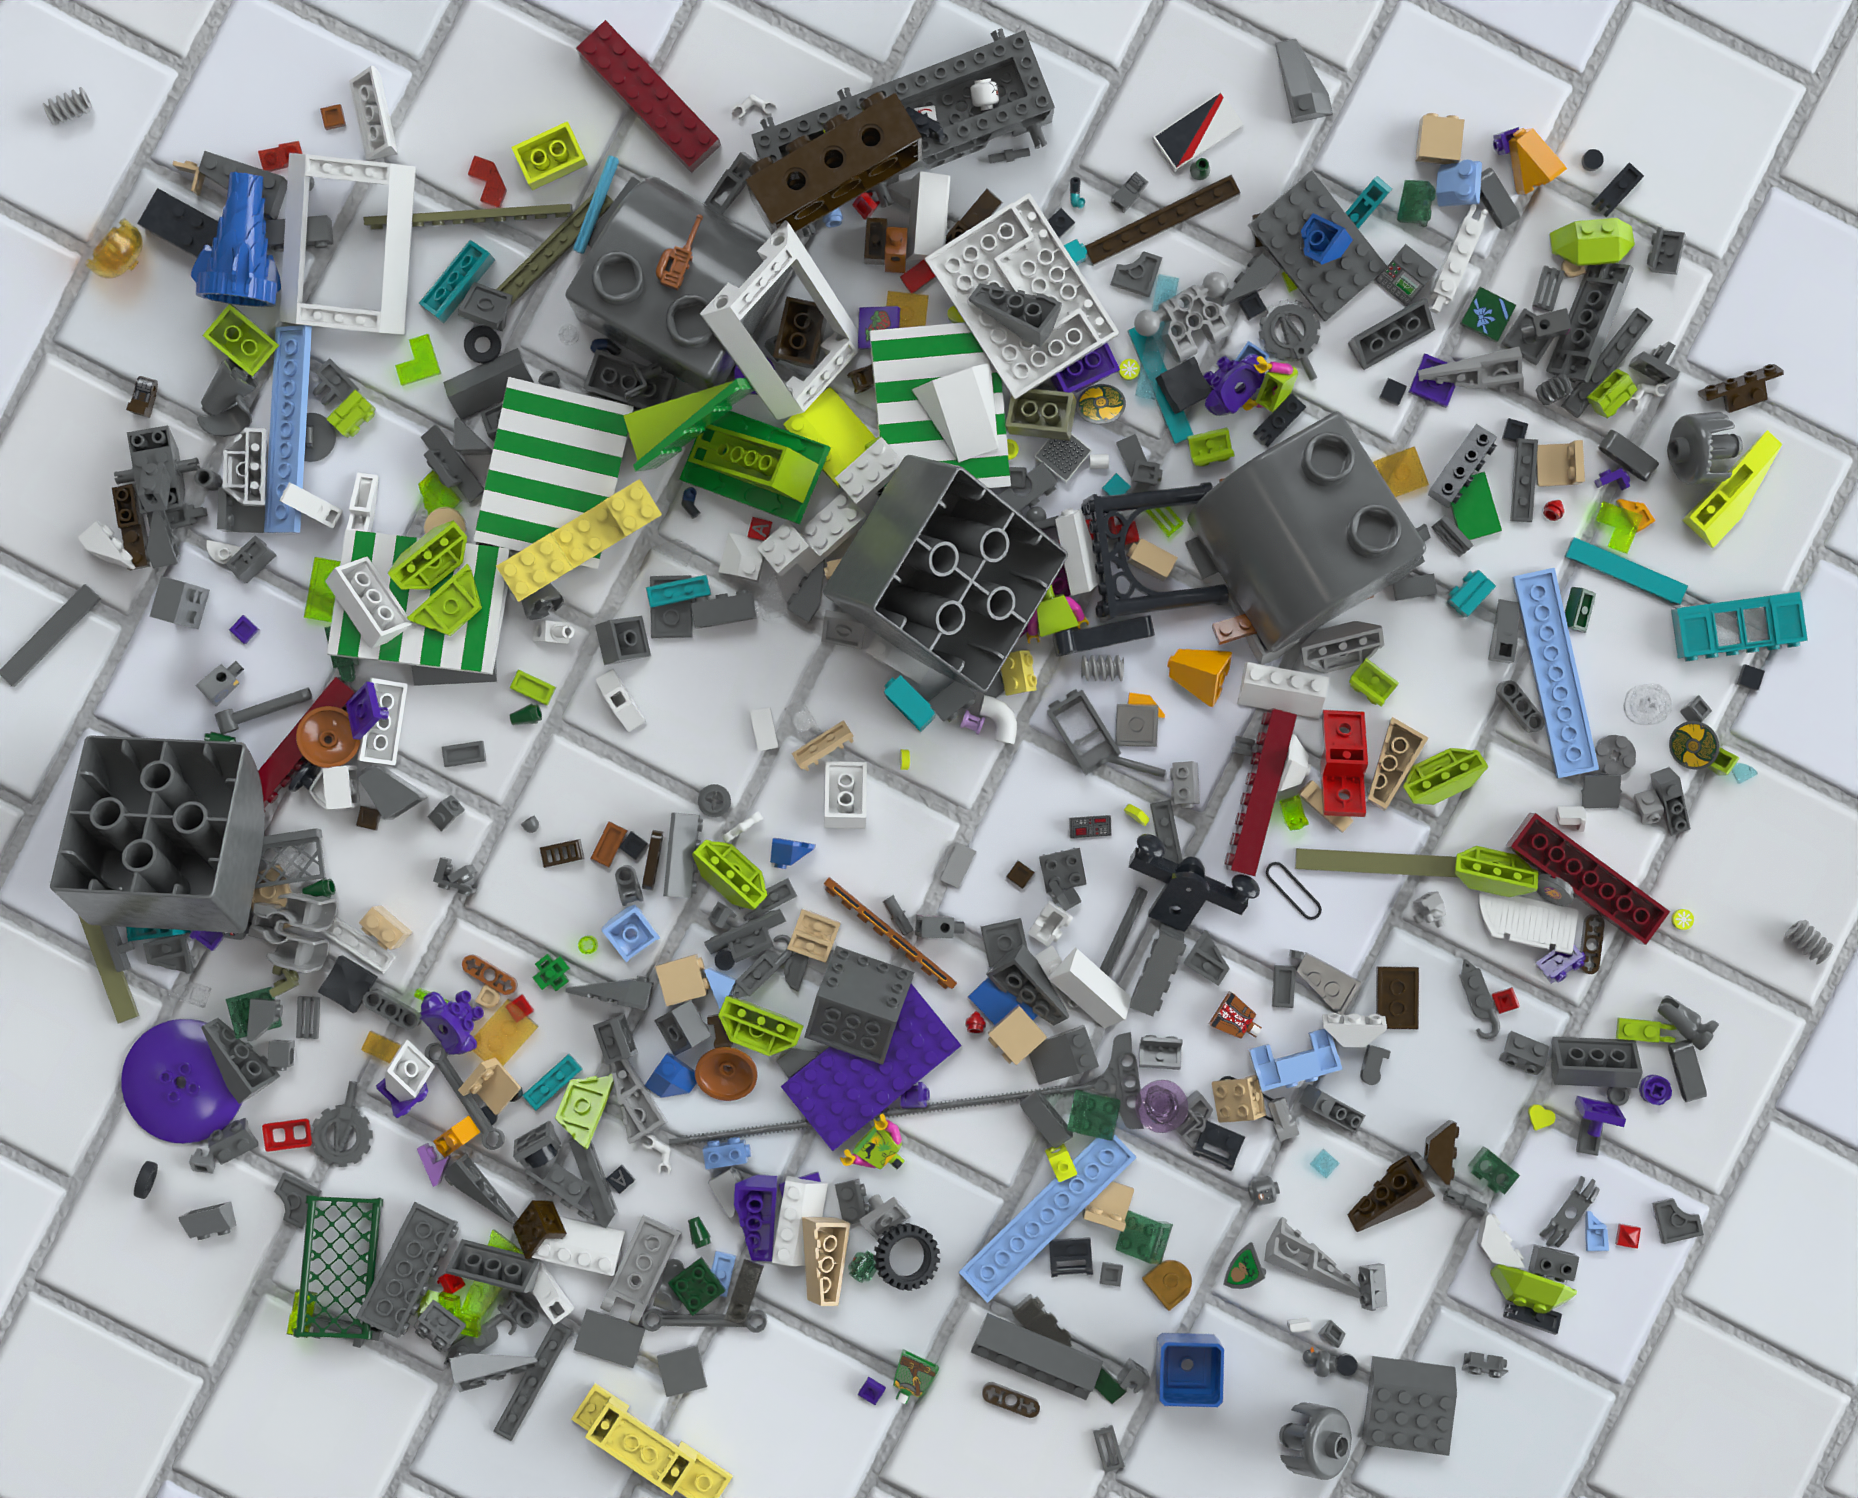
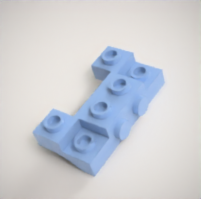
[1248,1029,1343,1092]

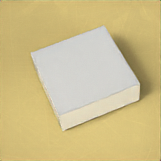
[1287,1317,1312,1332]

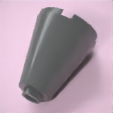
[201,359,258,416]
[521,583,564,620]

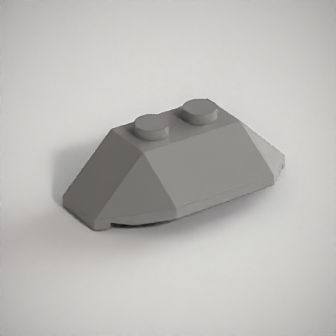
[223,428,267,506]
[1300,621,1384,673]

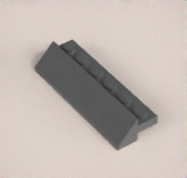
[1546,263,1634,383]
[971,1313,1103,1400]

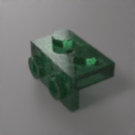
[1397,180,1436,227]

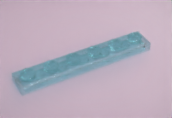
[1135,274,1179,400]

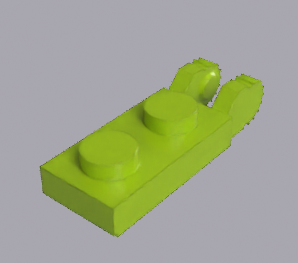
[1616,1017,1676,1043]

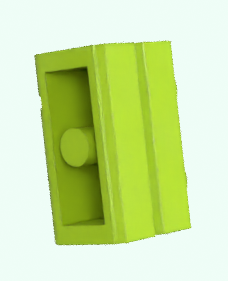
[1586,369,1638,419]
[326,389,376,438]

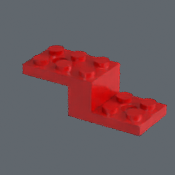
[1320,710,1368,817]

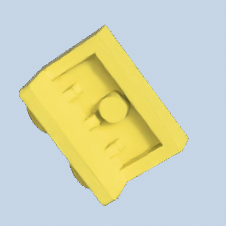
[1001,650,1037,696]

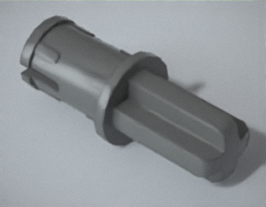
[883,895,913,935]

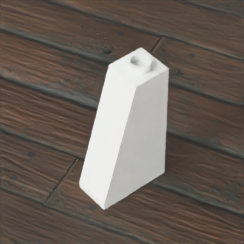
[1055,508,1100,596]

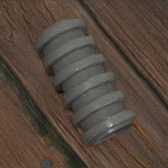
[194,468,223,491]

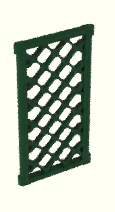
[293,1194,384,1340]

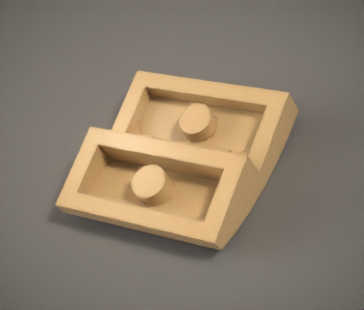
[787,908,841,963]

